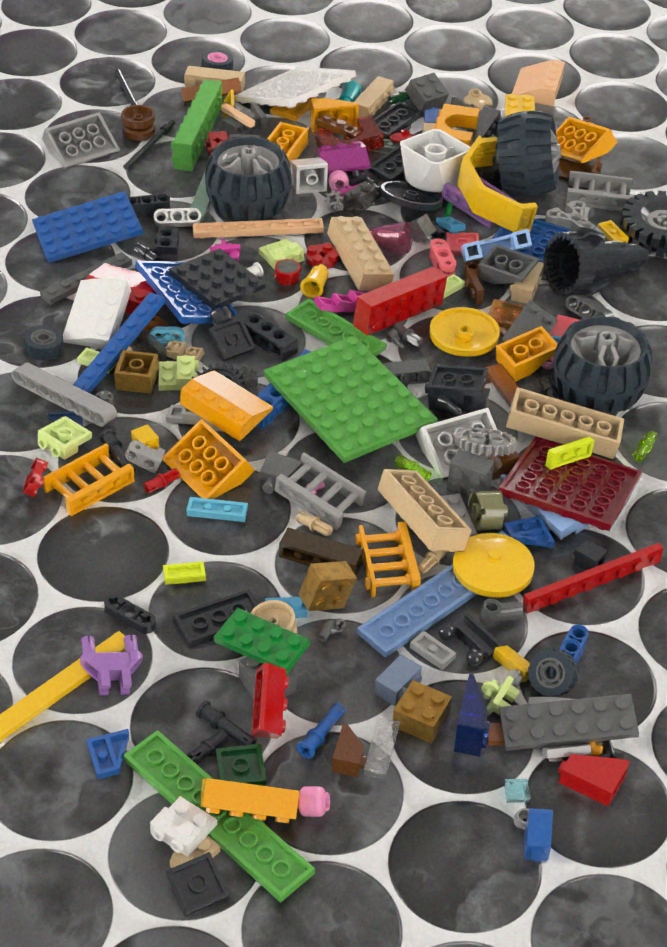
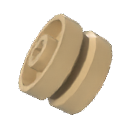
[251,600,298,634]

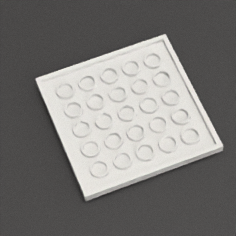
[234,67,356,108]

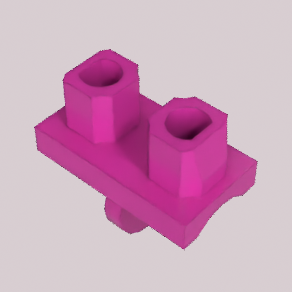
[210,239,240,262]

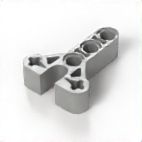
[545,200,603,233]

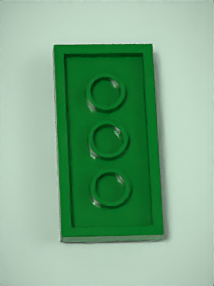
[214,608,310,675]

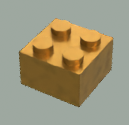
[114,350,159,394]
[298,561,357,611]
[392,680,452,744]

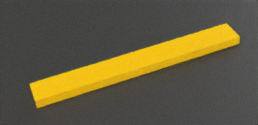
[0,631,126,742]

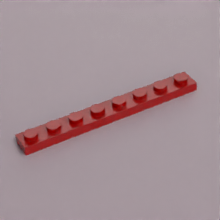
[523,543,663,614]

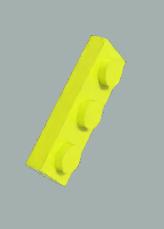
[545,437,595,470]

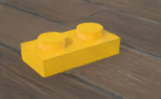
[597,220,629,243]

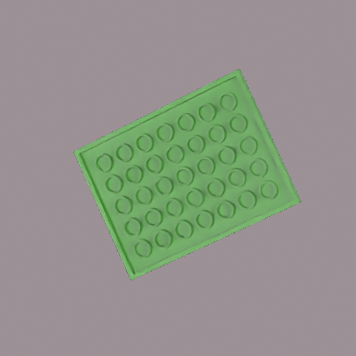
[264,335,437,463]

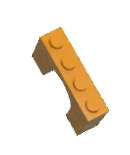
[434,104,480,147]

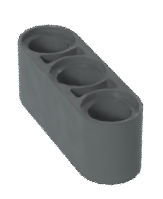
[566,295,614,318]
[383,359,432,385]

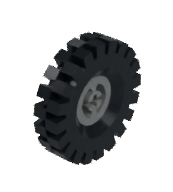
[619,191,667,257]

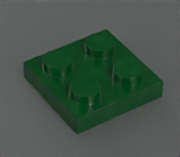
[216,744,267,786]

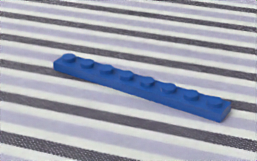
[73,292,165,393]

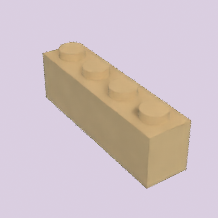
[184,66,245,91]
[354,76,395,120]

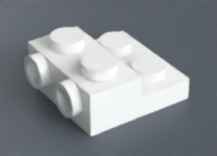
[150,796,217,857]

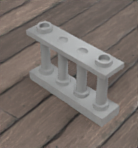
[566,171,633,211]
[274,453,366,530]

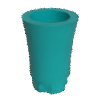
[338,80,362,102]

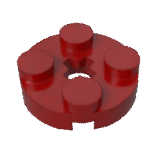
[306,242,339,269]
[23,458,48,497]

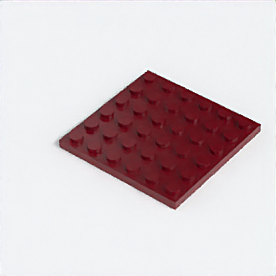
[498,436,643,531]

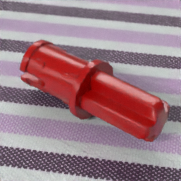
[143,468,180,494]

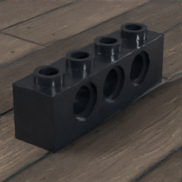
[233,307,298,362]

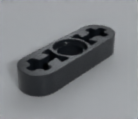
[104,595,156,634]

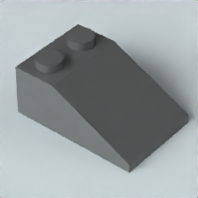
[478,244,539,284]
[501,300,558,342]

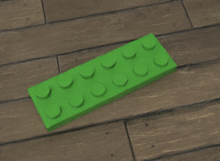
[285,299,387,357]

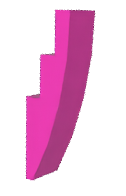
[314,290,365,312]

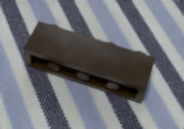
[279,527,363,576]

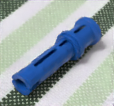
[296,703,345,759]

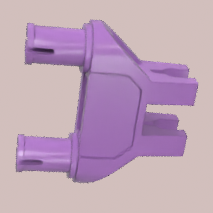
[80,635,143,695]

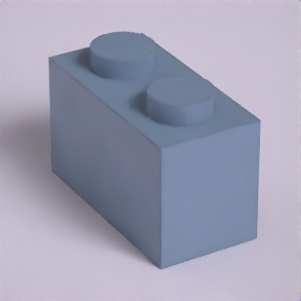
[374,654,422,706]

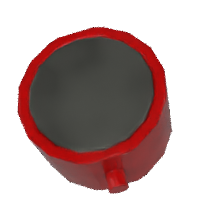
[273,259,302,286]

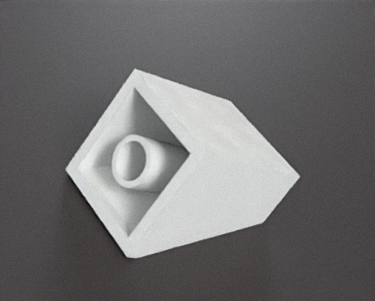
[289,157,328,194]

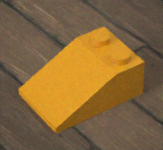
[310,98,359,135]
[496,326,558,382]

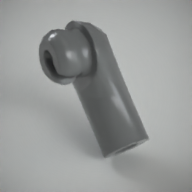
[317,619,346,642]

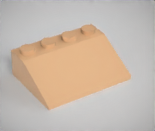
[512,60,565,106]

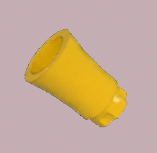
[300,264,329,299]

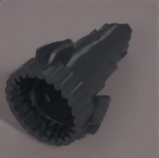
[543,226,649,298]

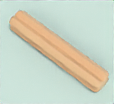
[221,103,255,128]

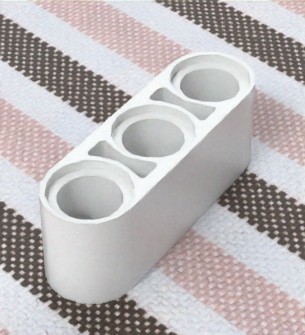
[154,208,201,227]

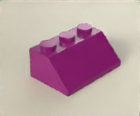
[317,141,370,174]

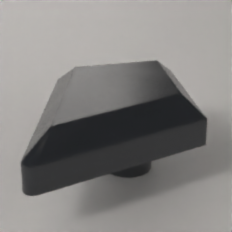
[348,169,367,185]

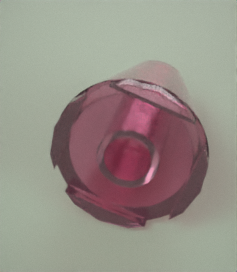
[369,221,413,255]

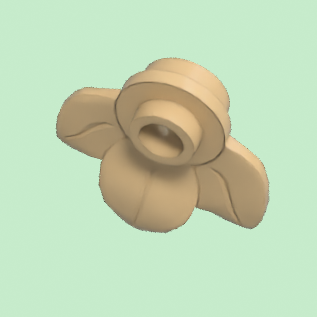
[463,89,492,111]

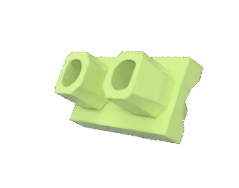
[481,675,520,715]

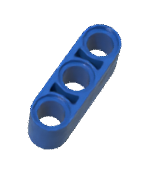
[552,624,589,678]

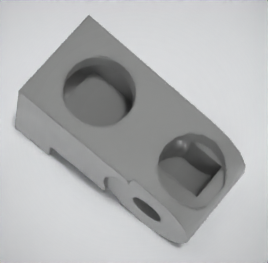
[125,440,165,473]

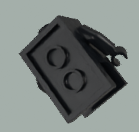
[425,364,490,416]

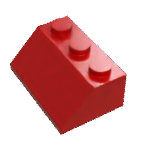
[251,663,289,739]

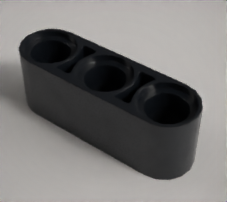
[128,194,171,218]

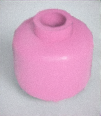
[328,170,349,190]
[297,786,330,817]

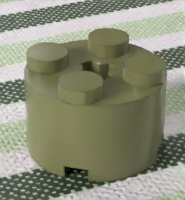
[468,490,508,530]

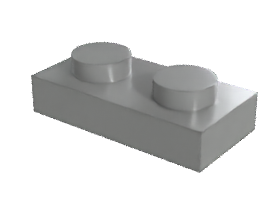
[410,631,456,670]
[541,743,591,762]

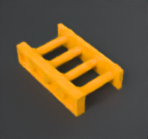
[43,444,135,516]
[355,522,421,598]

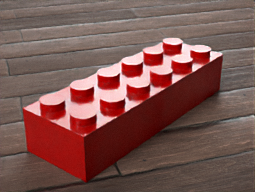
[353,267,447,335]

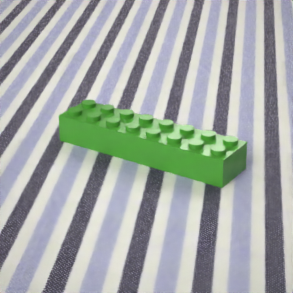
[171,79,222,171]

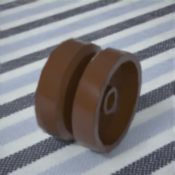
[121,105,156,141]

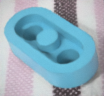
[149,327,185,346]

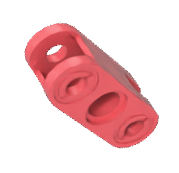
[429,239,457,277]

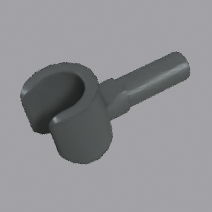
[386,329,405,350]

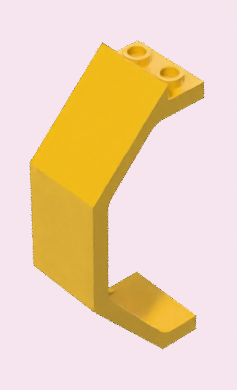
[457,135,538,232]

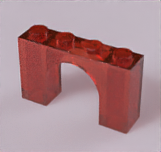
[314,115,385,152]

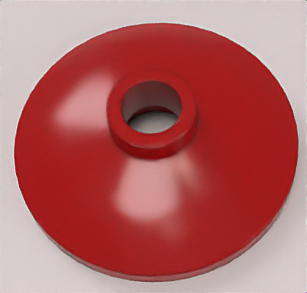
[390,129,415,143]

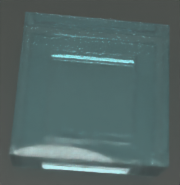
[504,779,530,803]

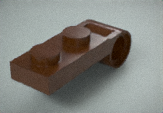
[316,115,362,145]
[464,260,484,304]

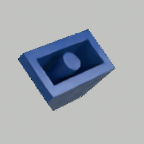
[524,808,553,861]

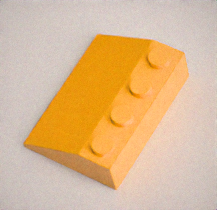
[556,117,617,163]
[180,370,273,441]
[162,419,255,499]

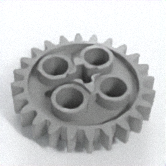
[455,427,517,457]

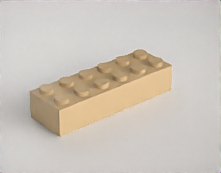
[327,216,394,291]
[506,387,624,459]
[378,469,471,552]

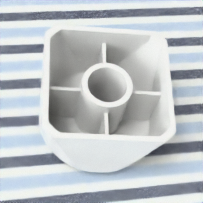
[400,129,471,192]

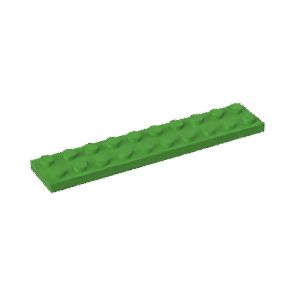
[123,730,315,903]

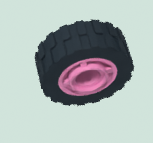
[201,49,233,71]

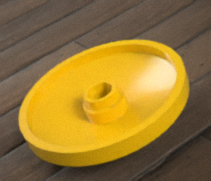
[429,307,500,357]
[453,533,534,598]

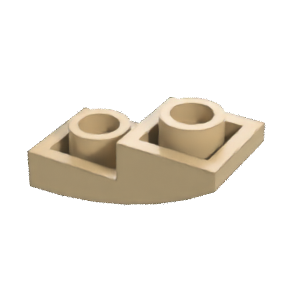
[163,341,204,362]

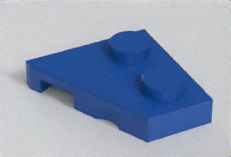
[503,516,555,548]
[86,729,129,780]

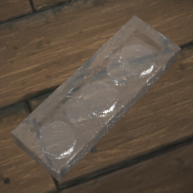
[364,717,400,780]

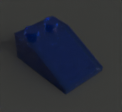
[454,673,491,757]

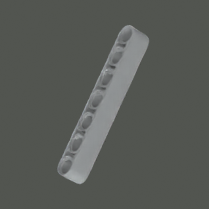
[11,362,117,427]

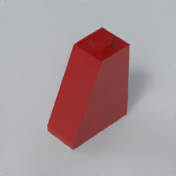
[558,754,630,807]

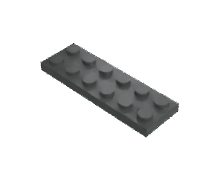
[499,694,639,751]

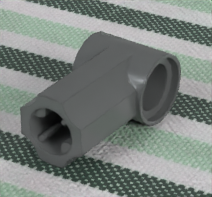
[480,599,523,626]

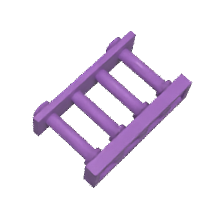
[442,178,516,229]

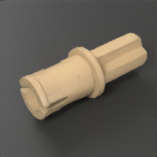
[296,510,333,536]
[417,550,448,574]

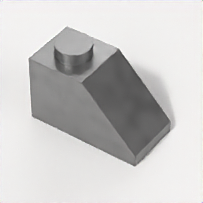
[397,214,436,242]

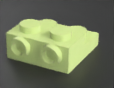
[259,239,304,270]
[159,355,199,390]
[38,416,92,460]

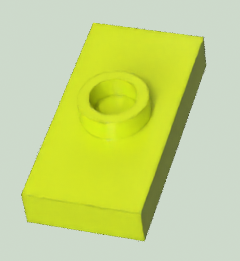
[163,561,206,585]

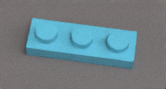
[186,497,248,522]

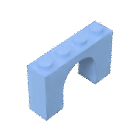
[460,229,532,263]

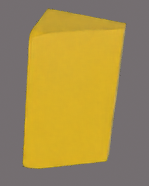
[222,90,234,118]
[493,645,530,682]

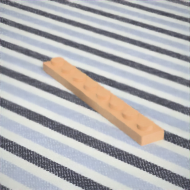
[193,218,324,239]

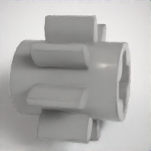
[324,189,345,210]

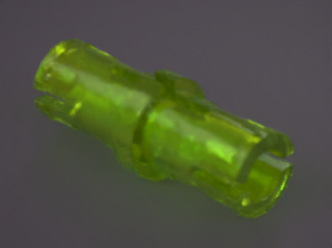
[632,431,658,462]
[394,454,432,481]

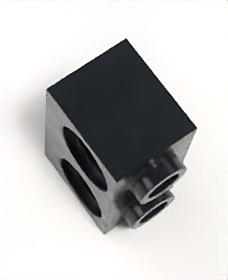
[153,227,179,261]

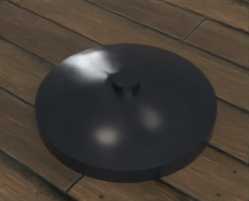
[380,181,443,211]

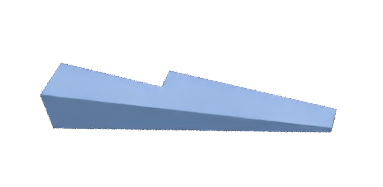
[501,474,590,540]

